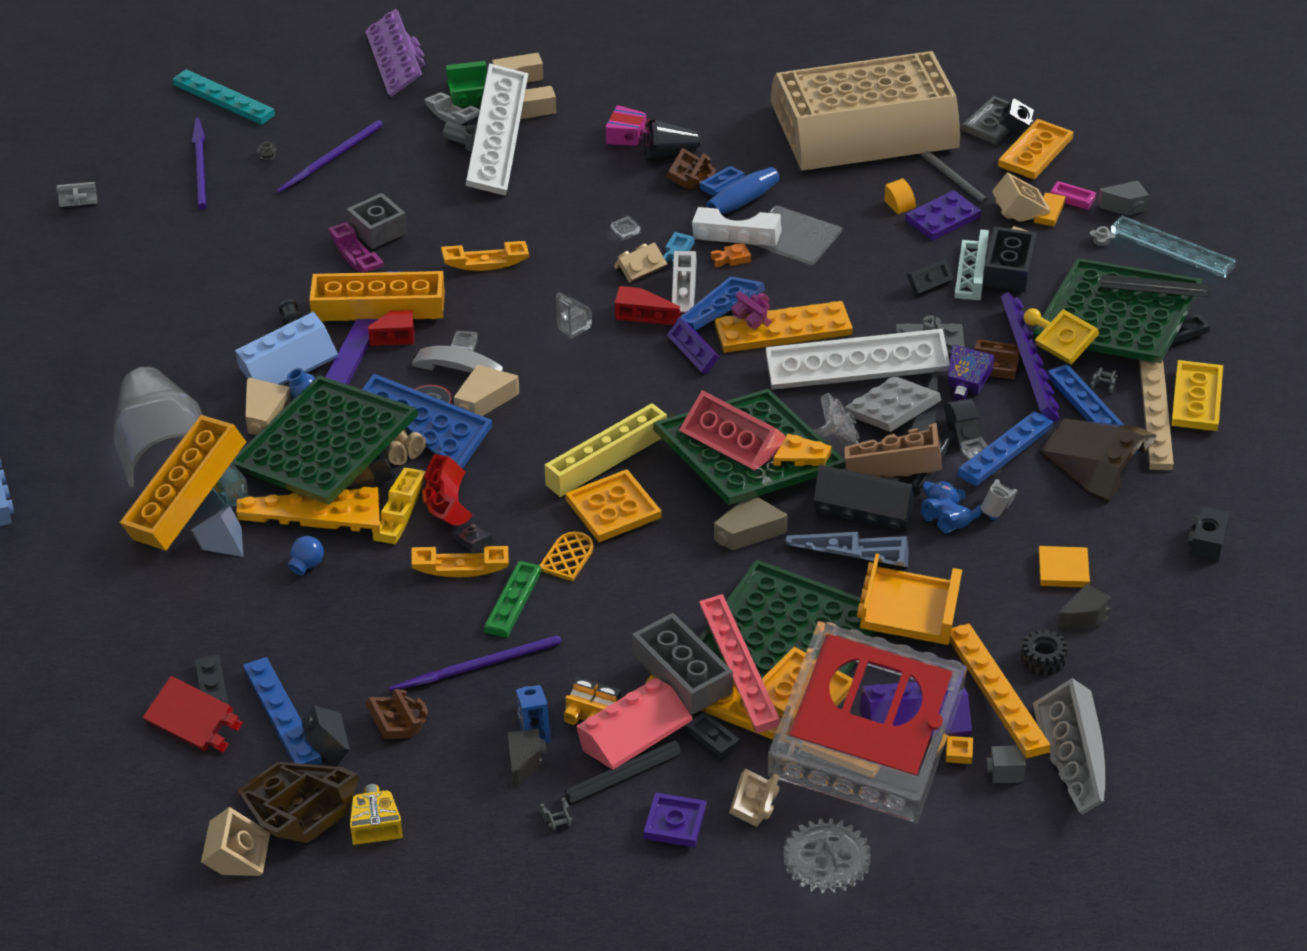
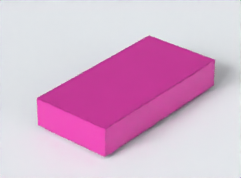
[1050,181,1096,210]

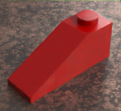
[615,286,680,325]

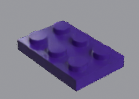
[905,190,981,241]

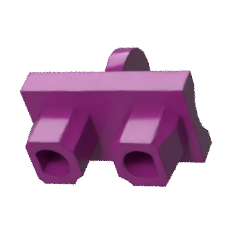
[731,291,772,330]

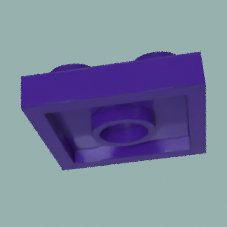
[644,792,707,847]

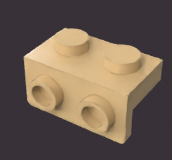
[614,242,667,283]
[729,768,779,827]

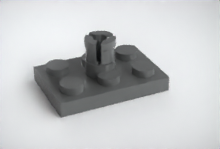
[896,315,965,359]

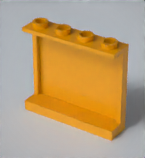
[857,554,962,645]

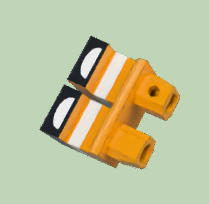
[564,677,621,725]

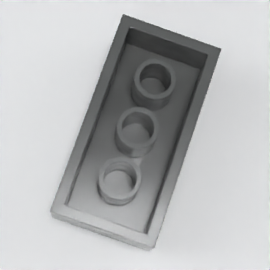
[632,613,733,715]

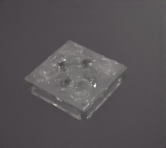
[813,393,860,447]

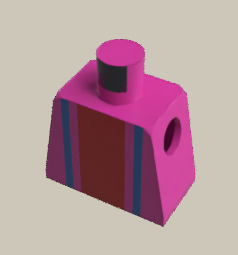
[605,105,648,146]

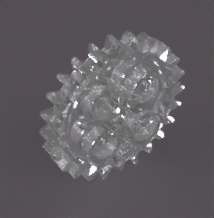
[784,818,871,894]

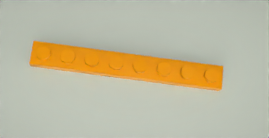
[949,624,1050,758]

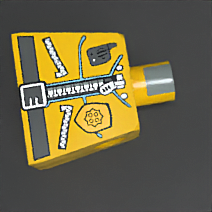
[350,784,403,845]

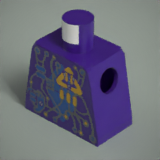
[948,344,994,400]

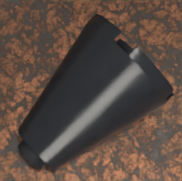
[642,118,701,160]

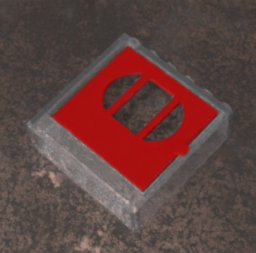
[768,621,967,823]

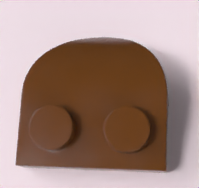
[666,148,716,189]
[366,689,428,739]

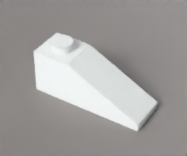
[672,251,696,313]

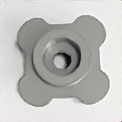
[1090,226,1115,246]

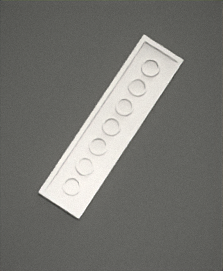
[465,63,528,196]
[766,329,950,390]

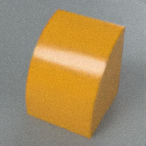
[885,178,916,215]

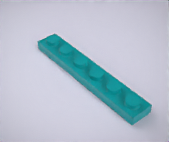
[173,70,275,125]

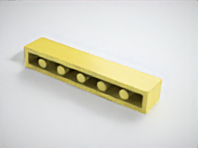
[545,403,667,497]

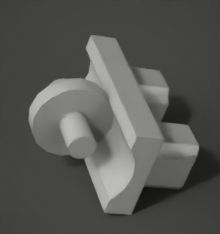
[57,182,97,207]

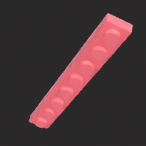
[699,594,781,734]

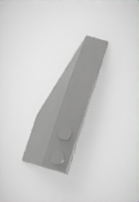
[1033,678,1105,814]

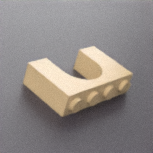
[492,53,557,119]

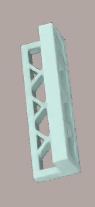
[955,230,989,300]

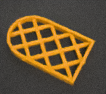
[540,532,593,581]

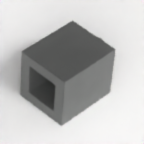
[986,746,1026,783]

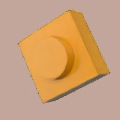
[946,736,973,764]

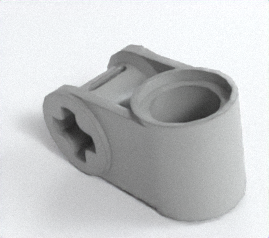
[980,479,1017,517]

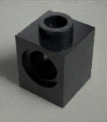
[999,98,1034,135]

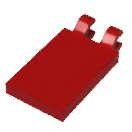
[143,676,243,753]

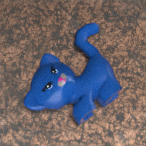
[921,481,997,534]

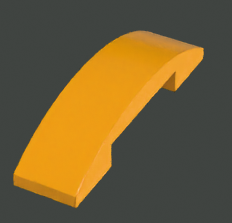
[441,241,529,271]
[412,546,509,577]

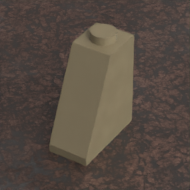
[714,497,788,551]

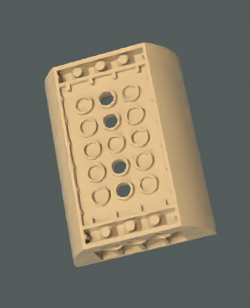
[771,51,960,171]

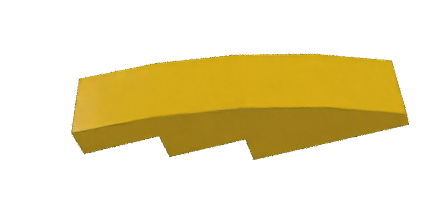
[373,467,426,544]

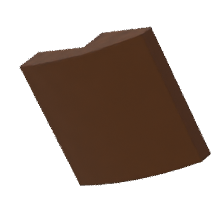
[975,339,1020,380]

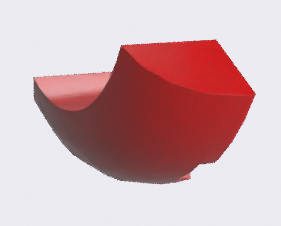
[422,454,473,525]

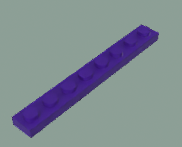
[1001,292,1060,423]

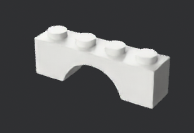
[692,207,782,246]

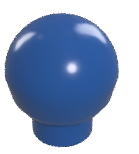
[287,368,315,400]
[287,536,324,576]

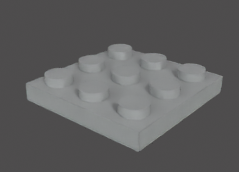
[845,377,941,432]

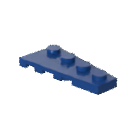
[677,276,765,330]

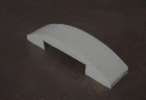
[424,92,480,125]
[412,346,503,373]

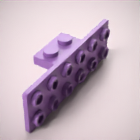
[366,9,425,97]

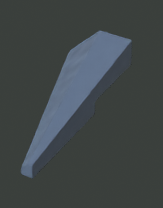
[786,532,909,567]

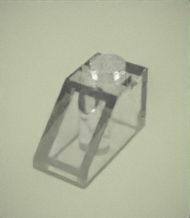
[556,292,592,338]

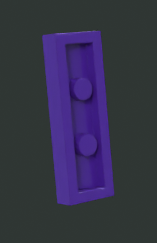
[667,318,720,374]

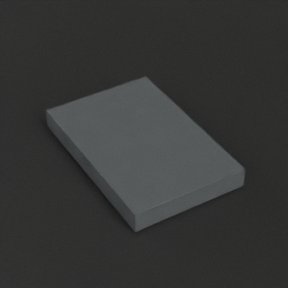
[961,96,1011,144]

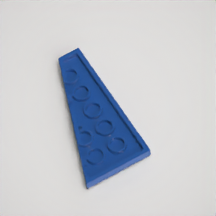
[362,374,493,469]

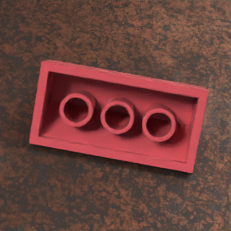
[679,390,786,470]
[576,678,693,770]

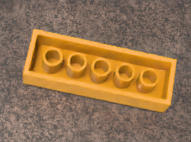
[310,271,445,322]
[120,415,246,551]

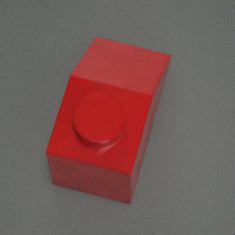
[368,310,414,346]

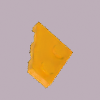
[773,434,832,466]

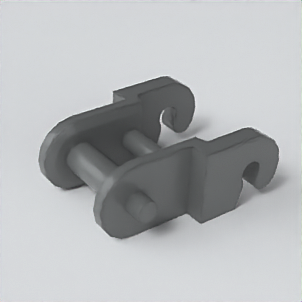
[1090,367,1118,394]
[540,797,573,831]

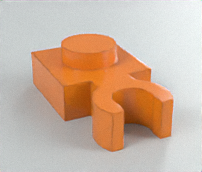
[711,243,751,267]

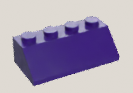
[859,679,972,738]

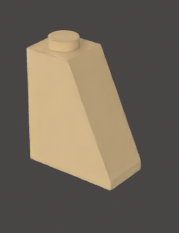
[454,365,519,416]
[246,378,292,435]

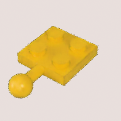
[1023,308,1099,364]

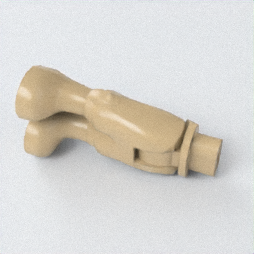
[385,429,426,465]

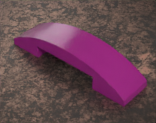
[328,222,384,273]

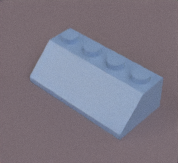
[235,312,338,385]

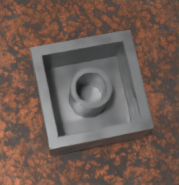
[347,193,407,249]

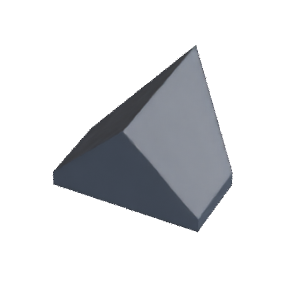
[190,506,244,557]

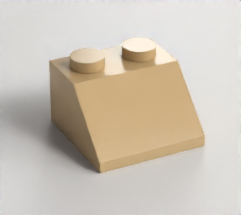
[992,172,1051,222]
[201,807,270,876]

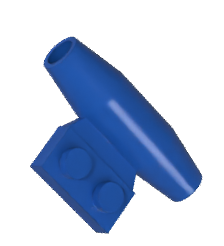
[700,166,779,215]

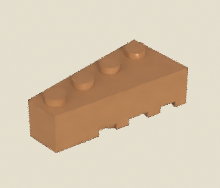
[844,423,942,477]

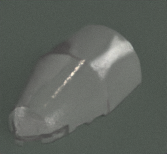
[114,366,203,487]

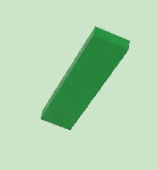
[484,561,542,638]

